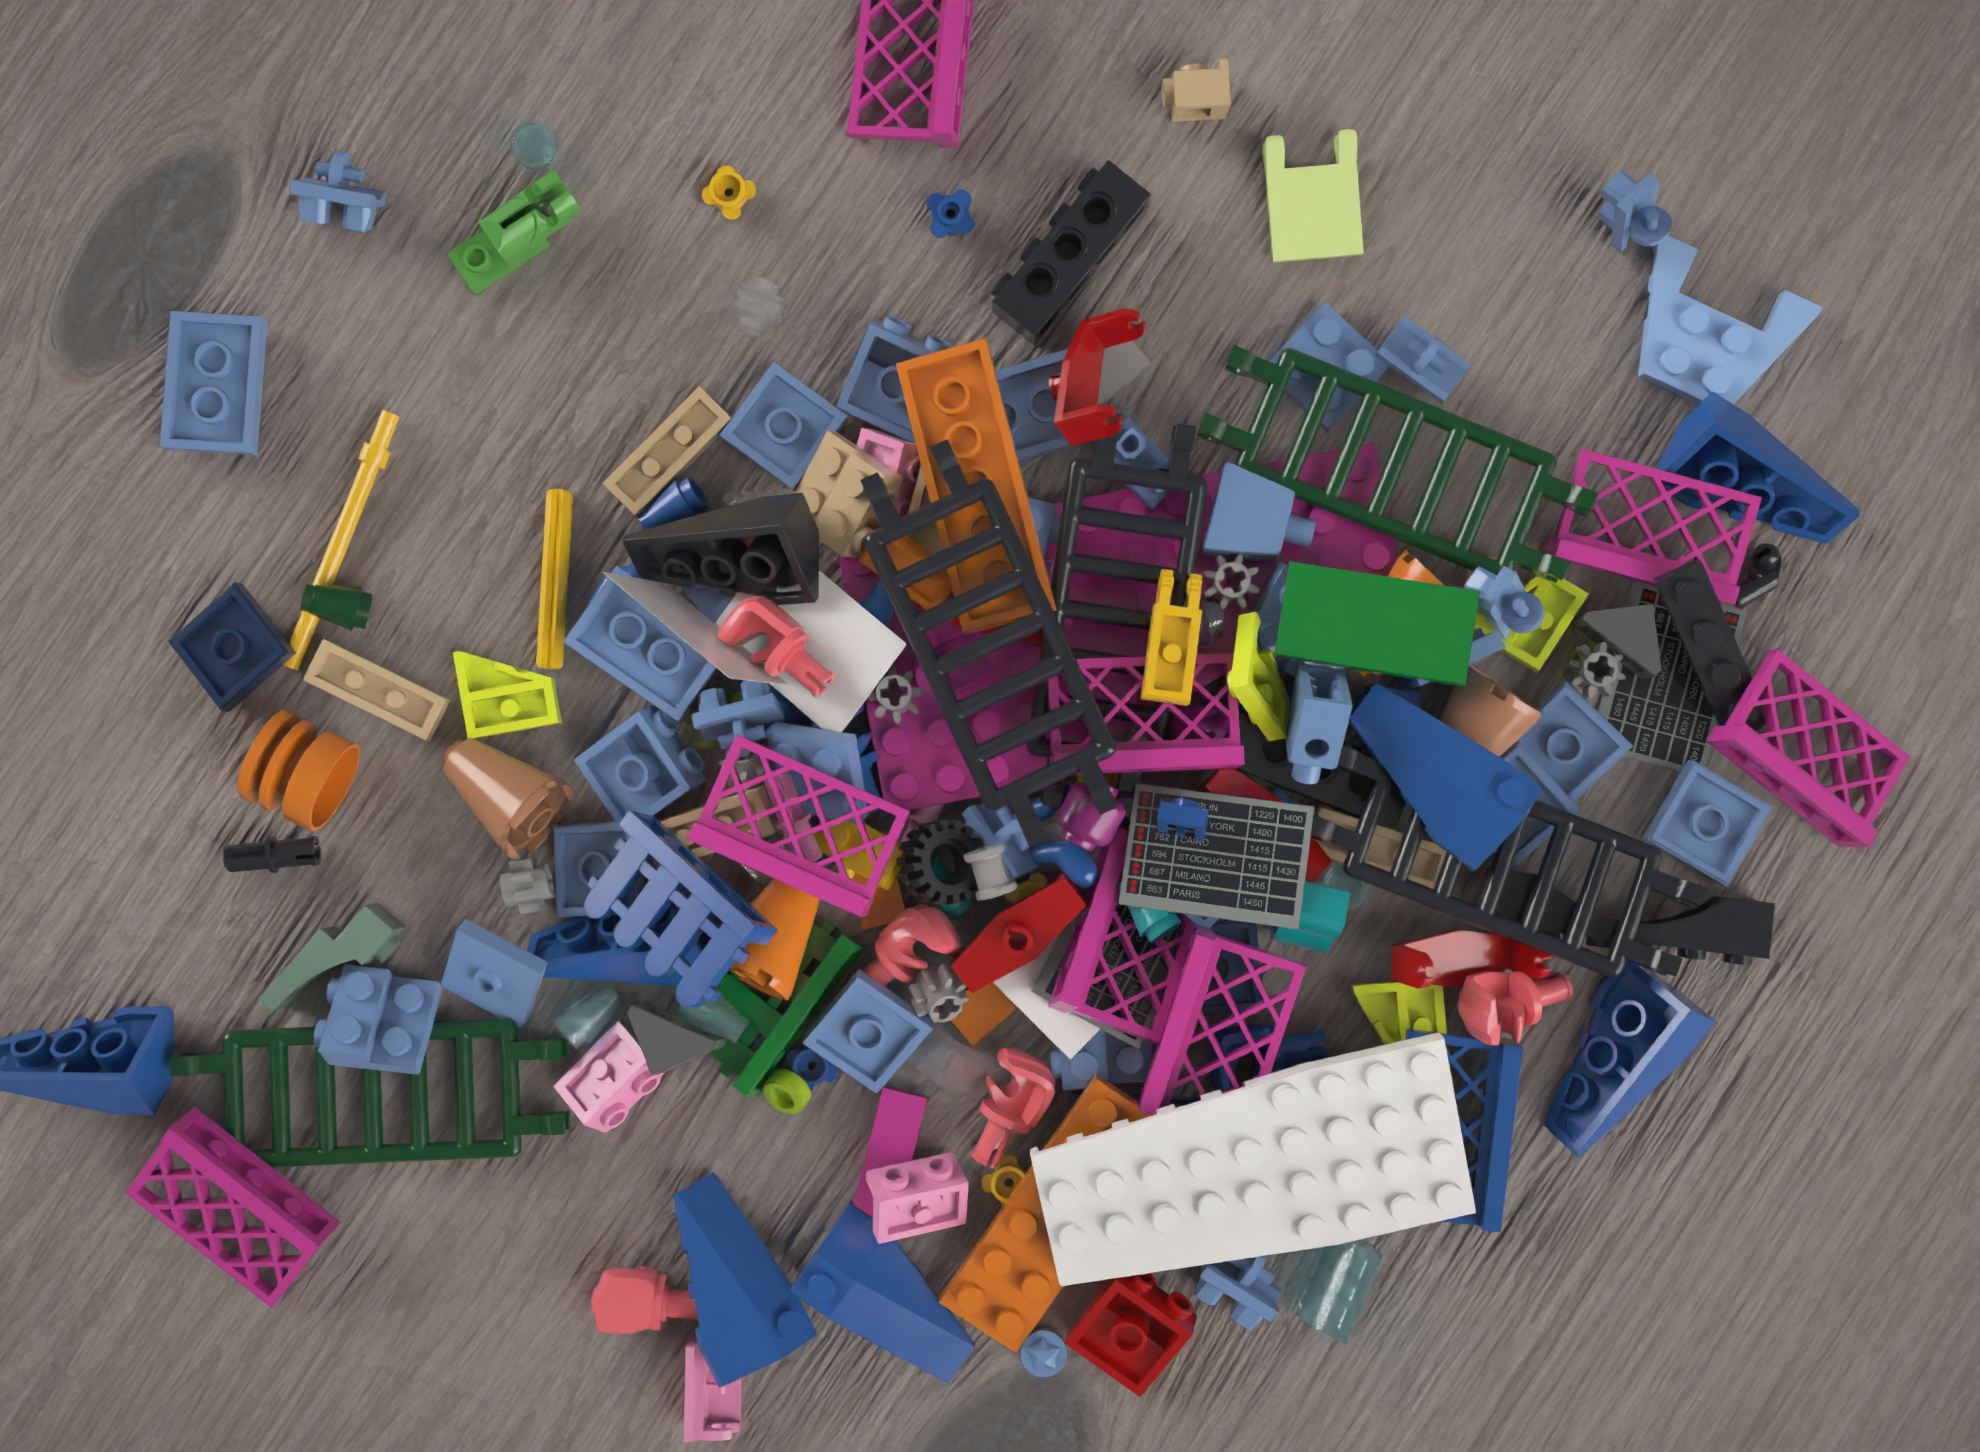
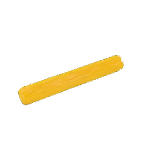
[536,489,573,670]

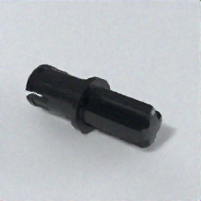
[223,836,321,873]

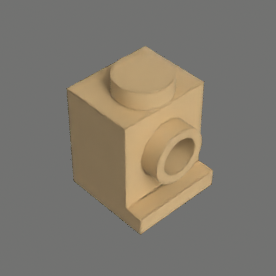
[1162,59,1231,122]

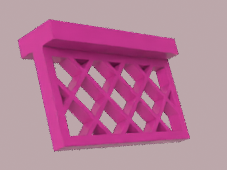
[847,0,975,149]
[1546,449,1762,605]
[1706,649,1910,847]
[1047,653,1245,775]
[687,735,910,917]
[1048,827,1195,1044]
[1138,925,1307,1116]
[125,1106,341,1308]

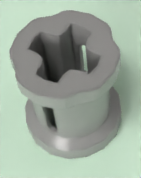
[963,843,1018,900]

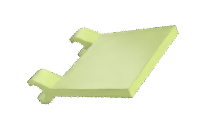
[1262,129,1364,263]

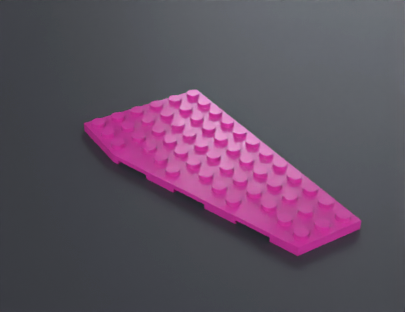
[838,443,1398,815]

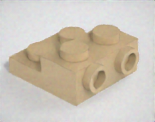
[795,430,904,558]

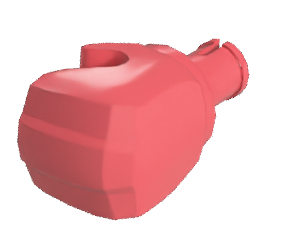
[717,595,835,698]
[850,904,964,986]
[1458,971,1573,1045]
[971,1048,1055,1169]
[591,1266,698,1334]

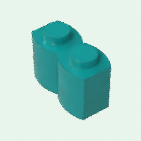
[1264,880,1350,953]

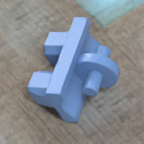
[289,151,387,232]
[1599,170,1672,253]
[1375,316,1471,404]
[1093,416,1170,509]
[1464,566,1544,639]
[692,680,786,758]
[962,803,1041,880]
[1194,1255,1281,1330]

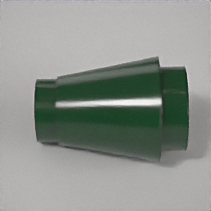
[300,584,372,631]

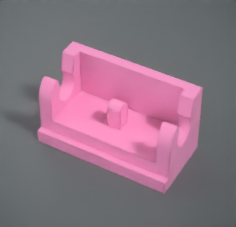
[684,1335,742,1442]

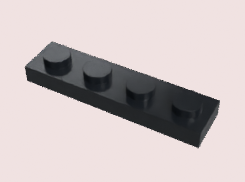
[1654,559,1766,731]

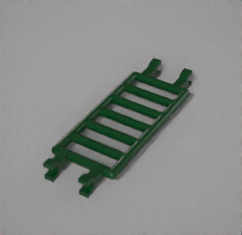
[1196,345,1599,583]
[170,1018,571,1167]

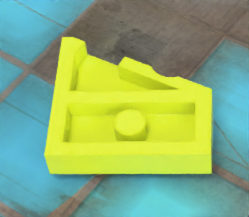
[1474,576,1589,673]
[1227,612,1290,741]
[453,651,562,739]

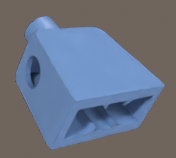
[1200,462,1316,562]
[1285,663,1352,784]

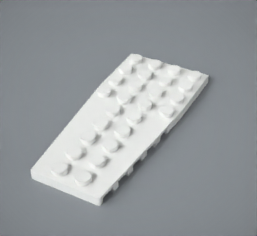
[1030,1032,1476,1286]

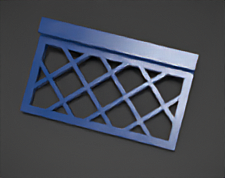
[1405,1029,1523,1233]

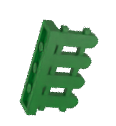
[676,920,866,1097]

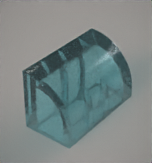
[1295,1239,1383,1344]

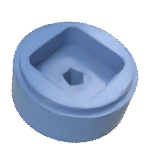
[1020,1327,1067,1377]

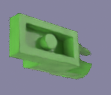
[447,170,581,295]

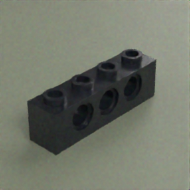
[991,160,1151,346]
[1227,710,1406,830]

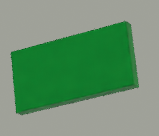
[1274,561,1480,687]

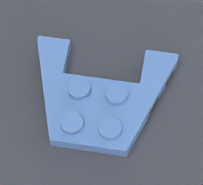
[1638,236,1823,405]

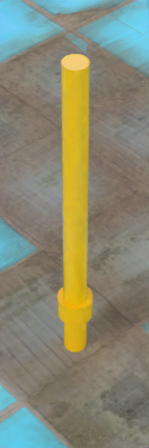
[283,410,400,671]

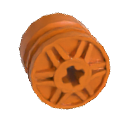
[237,710,361,831]

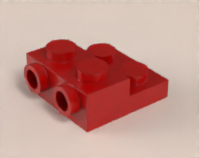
[1064,1273,1197,1397]

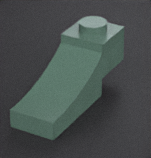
[259,903,405,1012]

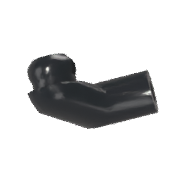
[1735,543,1782,609]

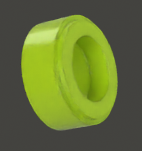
[763,1069,811,1115]

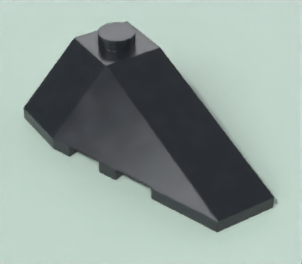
[622,493,819,605]

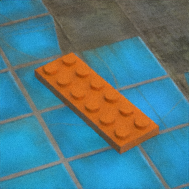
[896,338,1057,635]
[939,1074,1152,1353]

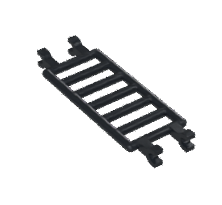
[1026,414,1208,818]
[860,439,1118,848]
[1310,745,1707,978]

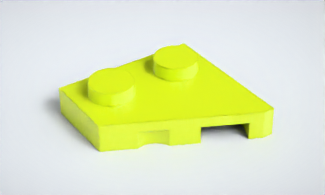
[1351,981,1450,1067]

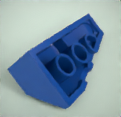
[1651,392,1860,544]
[1349,682,1544,871]
[527,886,718,985]
[1544,960,1716,1157]
[0,1007,174,1115]
[673,1172,817,1387]
[790,1201,975,1383]

